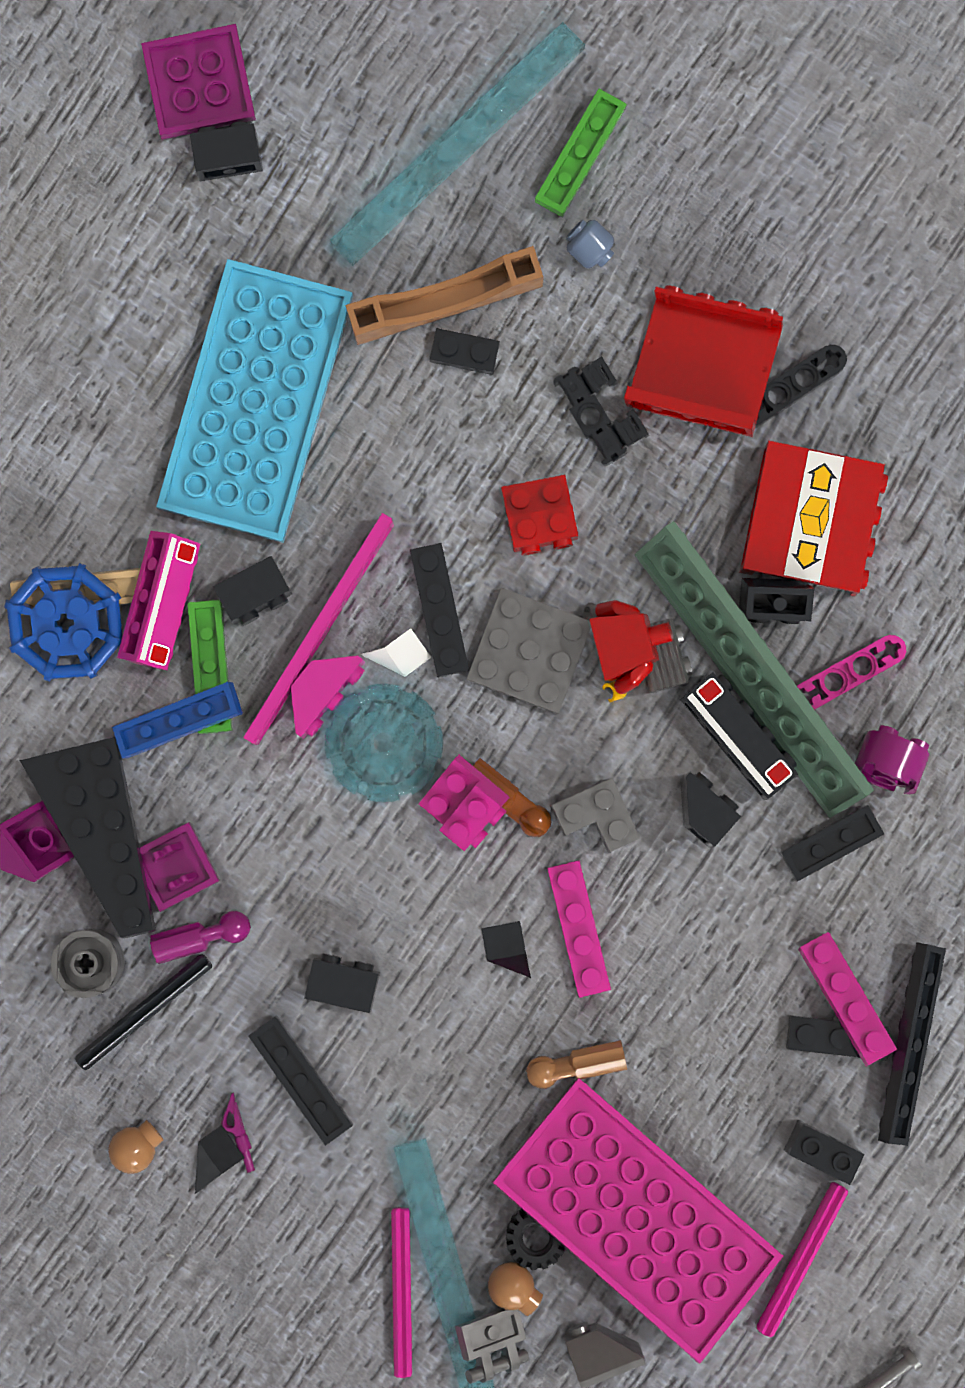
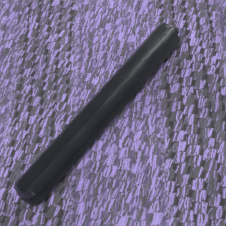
[75,954,212,1070]

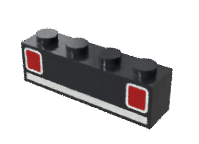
[680,672,798,800]

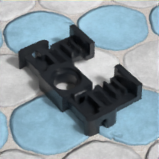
[553,356,649,466]

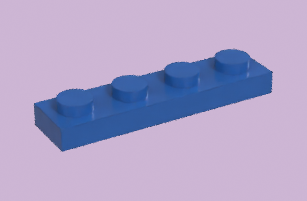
[112,682,243,759]

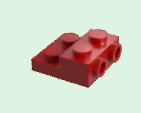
[501,475,578,556]

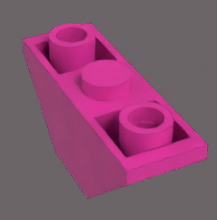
[291,655,365,739]

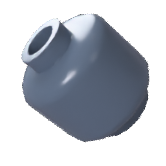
[566,219,614,268]

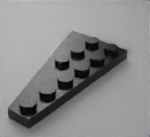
[20,737,156,939]

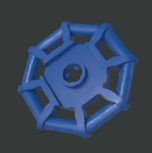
[4,563,123,681]

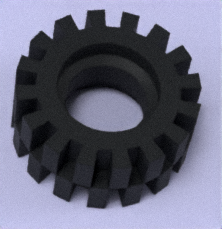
[506,1209,565,1270]

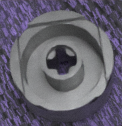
[51,929,125,998]

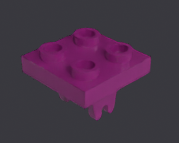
[140,822,220,912]

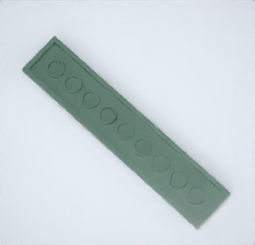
[634,521,874,818]

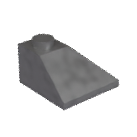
[565,1322,646,1388]

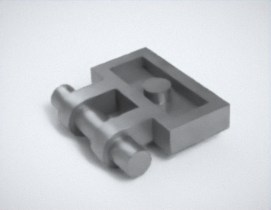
[455,1309,529,1384]

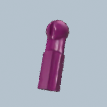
[150,911,251,964]

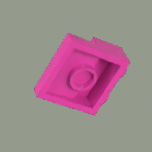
[419,755,510,851]

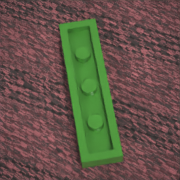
[535,89,627,218]
[188,600,233,734]

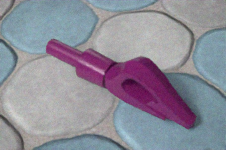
[221,1092,255,1173]

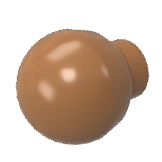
[108,1120,164,1174]
[488,1262,543,1316]

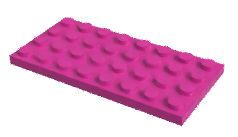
[492,1078,783,1364]

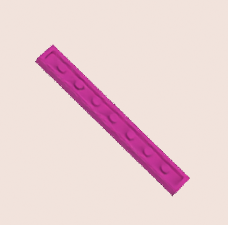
[243,513,394,745]

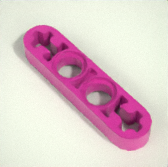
[797,635,906,710]

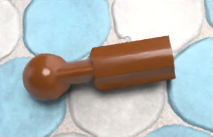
[473,758,552,837]

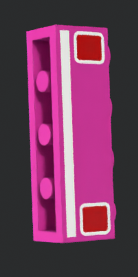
[117,531,201,671]

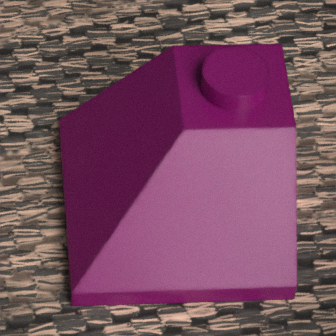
[0,801,75,882]

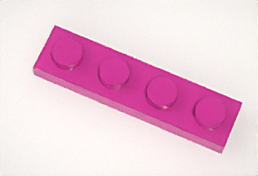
[547,860,611,998]
[798,932,897,1067]

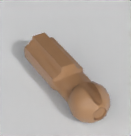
[526,1040,627,1089]

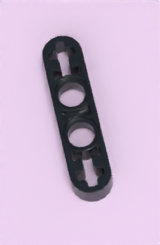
[755,345,847,428]

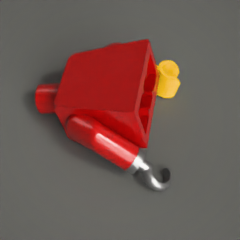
[584,600,673,702]

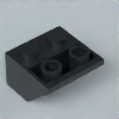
[680,772,742,848]

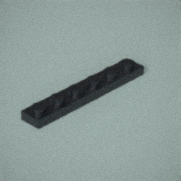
[878,942,946,1146]

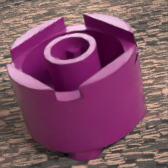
[854,725,930,794]

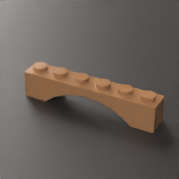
[345,246,544,345]

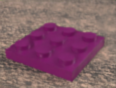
[141,24,256,140]

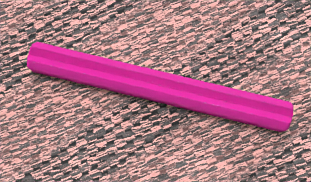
[757,1182,848,1338]
[391,1207,412,1378]

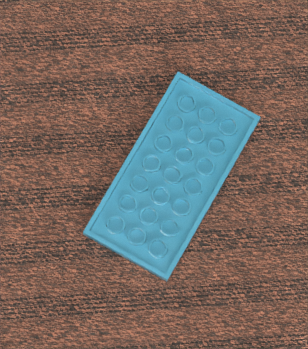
[156,259,353,543]

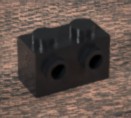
[739,578,814,624]

